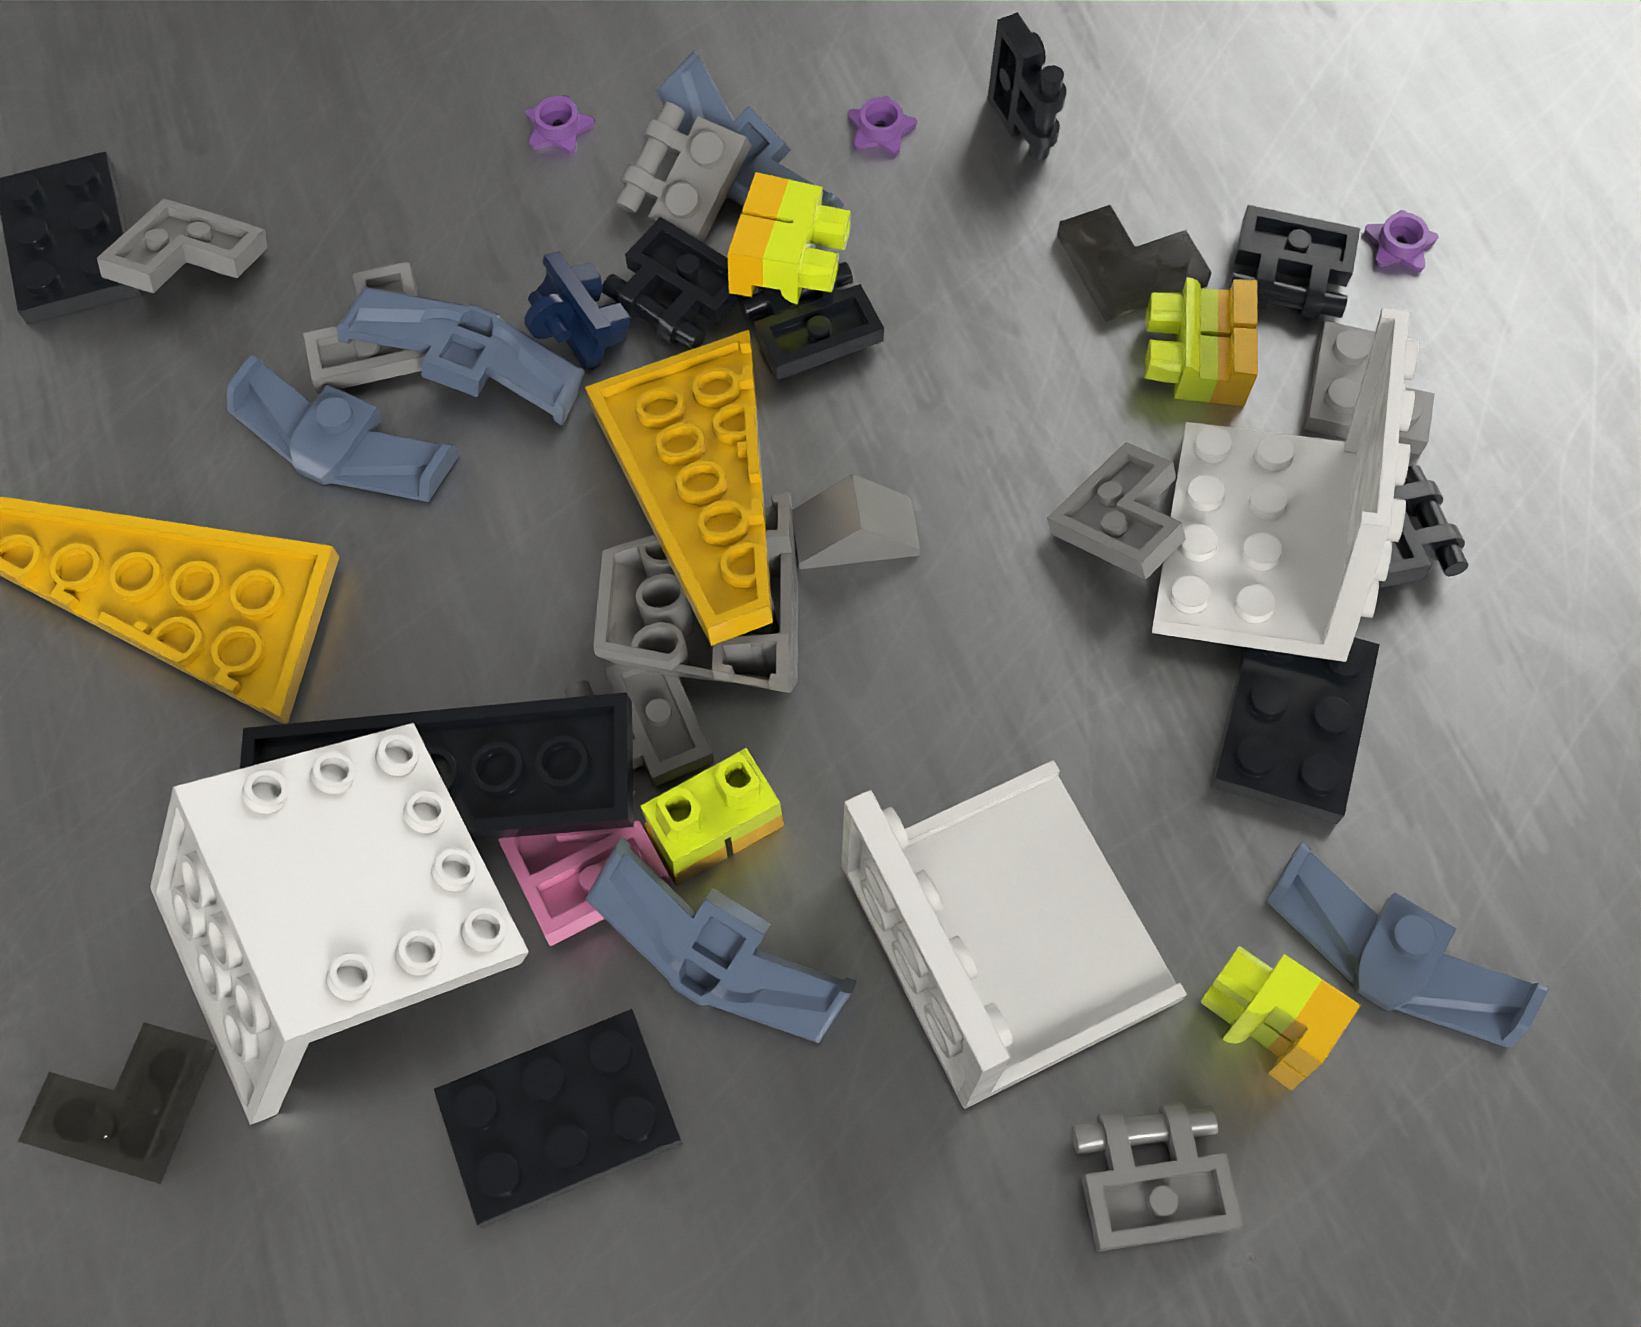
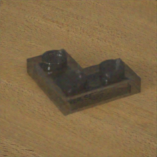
[1057,205,1212,322]
[18,1022,217,1184]

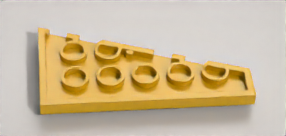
[585,330,773,646]
[0,496,339,724]

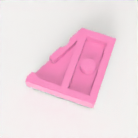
[498,820,672,947]

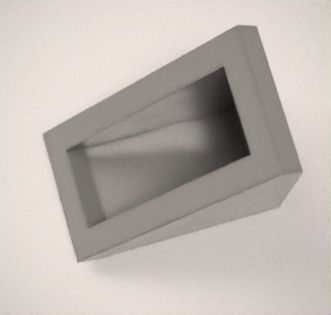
[792,474,920,570]

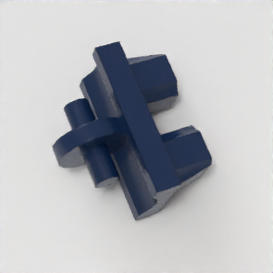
[524,252,631,370]

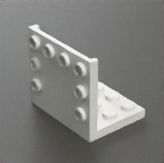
[1152,308,1419,662]
[150,723,529,1125]
[841,760,1187,1109]

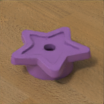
[525,95,595,154]
[848,96,917,155]
[1364,210,1439,272]

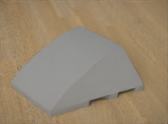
[593,491,798,693]

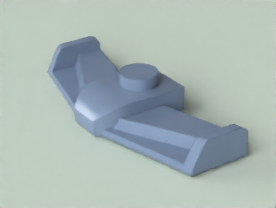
[656,50,844,209]
[337,287,584,425]
[227,354,459,502]
[585,837,857,1043]
[1266,841,1549,1048]

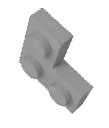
[97,198,268,293]
[303,261,426,394]
[1303,321,1435,455]
[1047,442,1186,580]

